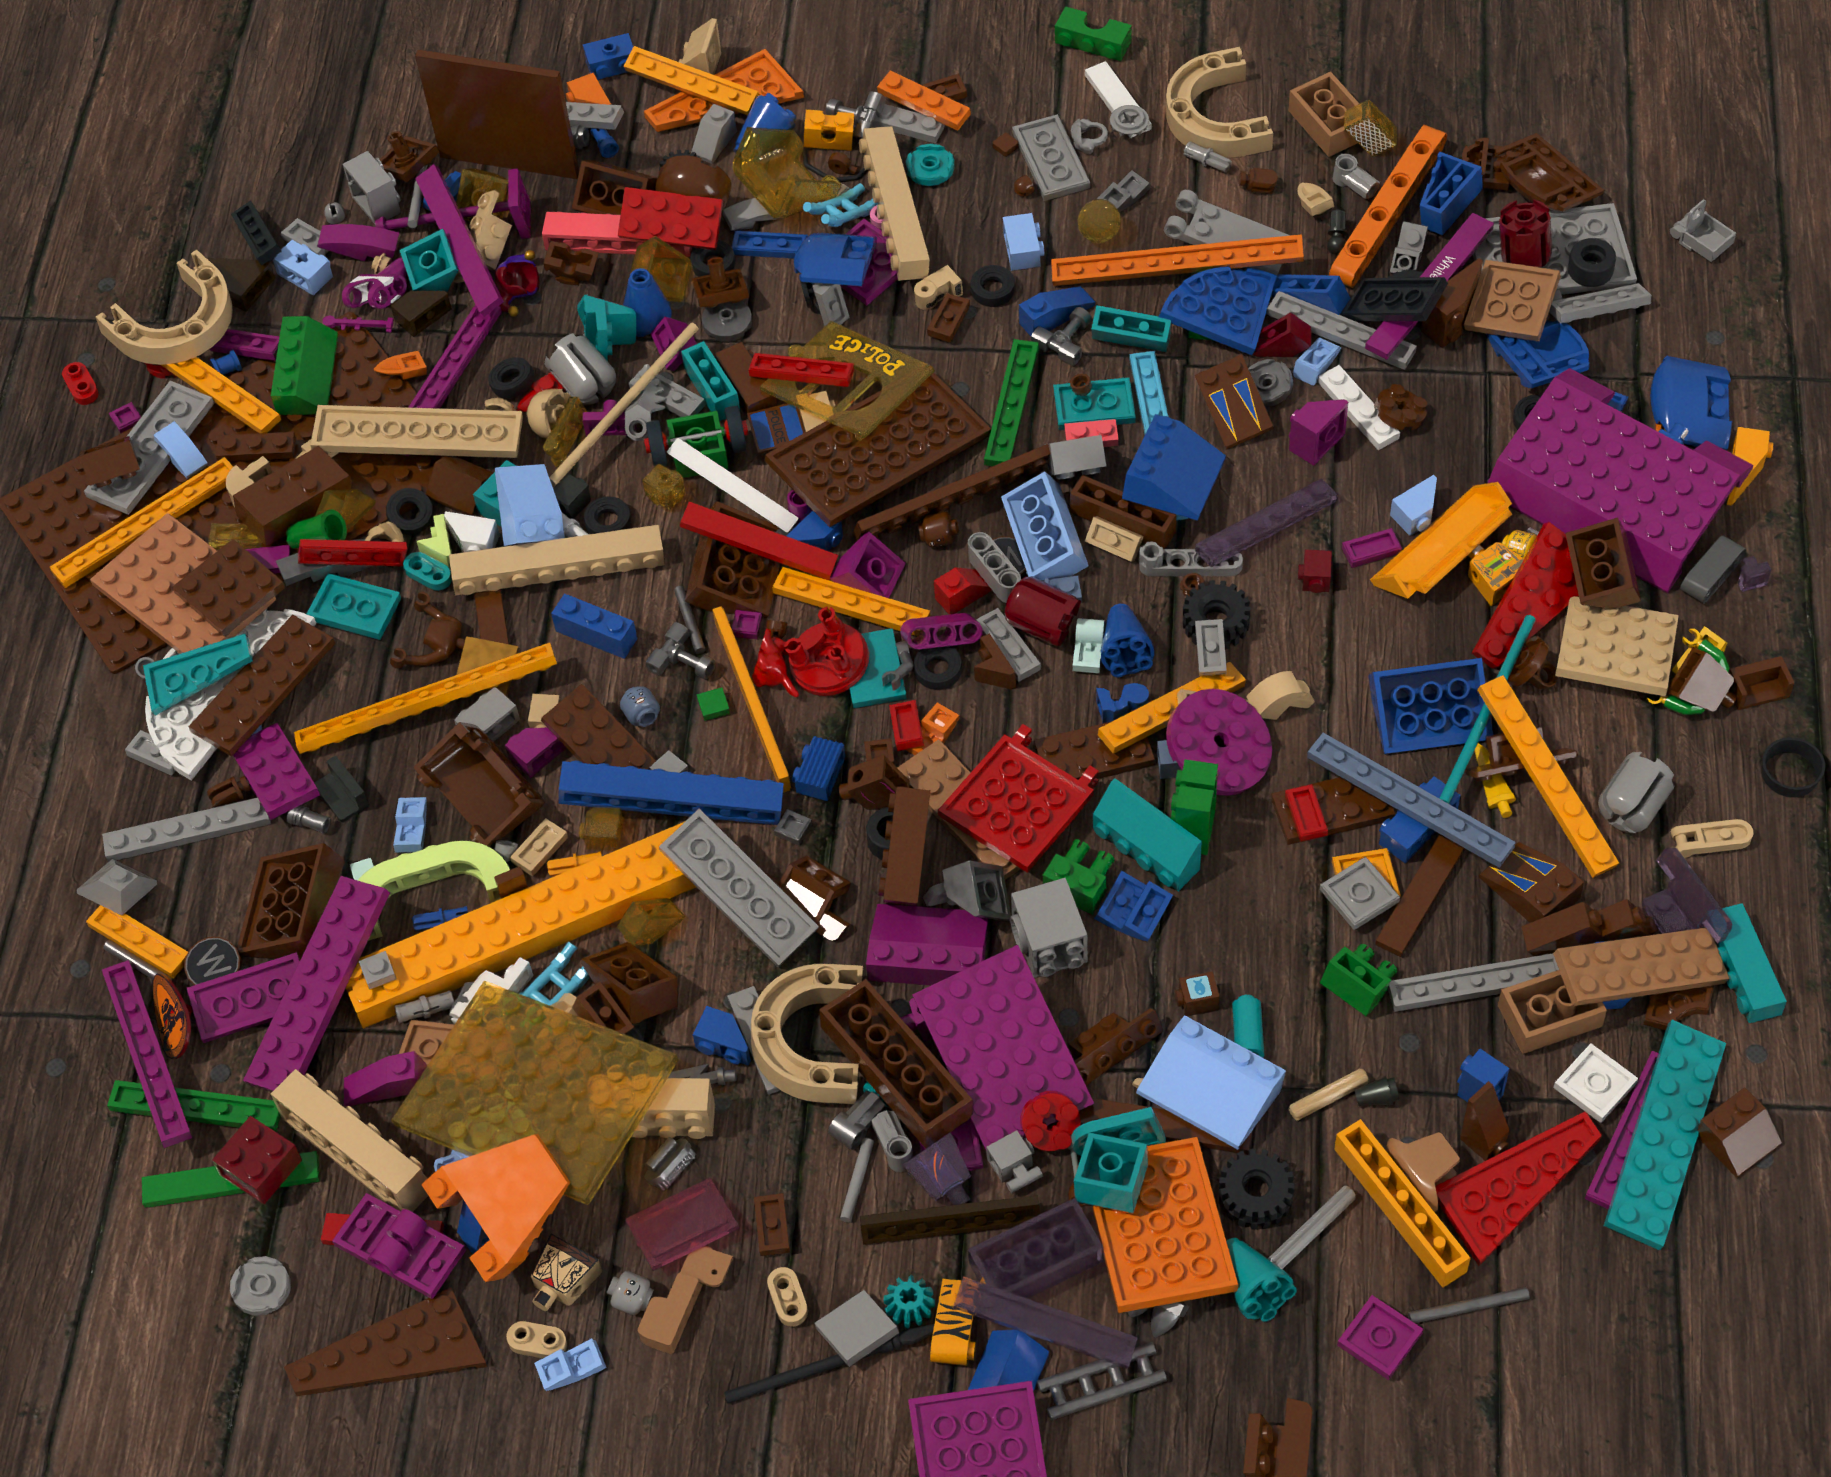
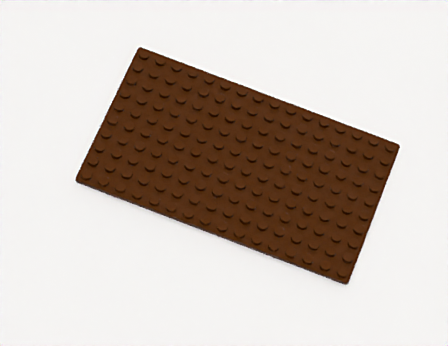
[0,312,471,674]

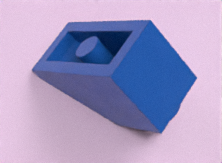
[787,511,843,551]

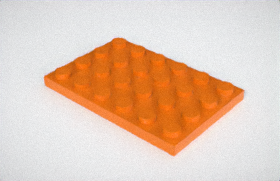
[1092,1137,1238,1313]

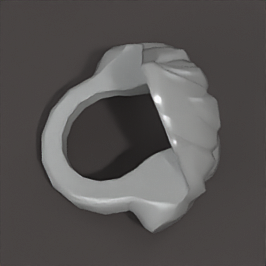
[1071,119,1108,154]

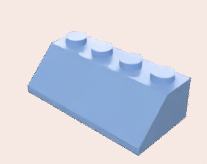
[1001,471,1089,580]

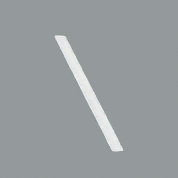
[667,438,799,533]

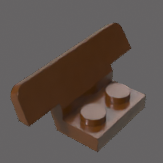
[762,855,851,941]
[1243,1397,1312,1477]

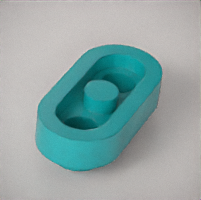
[403,552,452,590]

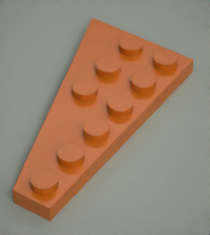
[644,49,804,132]

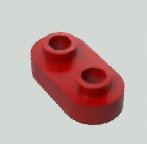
[62,362,99,405]

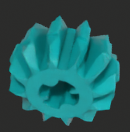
[883,1275,935,1329]

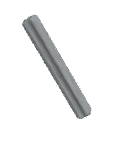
[1268,1186,1356,1269]

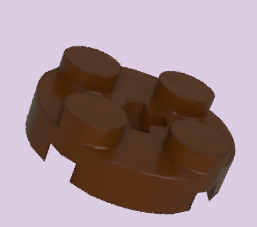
[1374,384,1427,430]

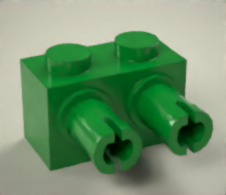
[1043,839,1115,915]
[1320,944,1397,1016]

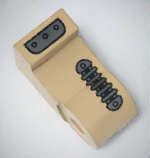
[914,265,963,310]

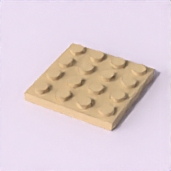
[1555,596,1679,697]

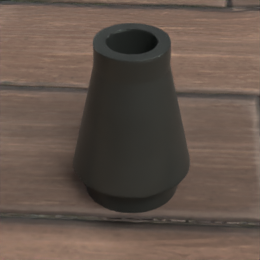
[1354,1076,1400,1106]

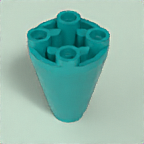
[1226,1238,1297,1322]

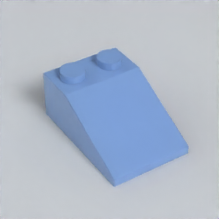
[495,464,565,546]

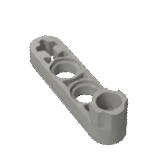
[1139,542,1243,576]

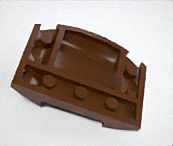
[1494,133,1605,212]

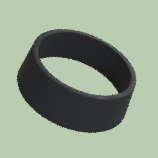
[1762,737,1825,797]

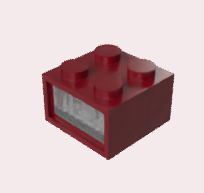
[212,1115,302,1204]

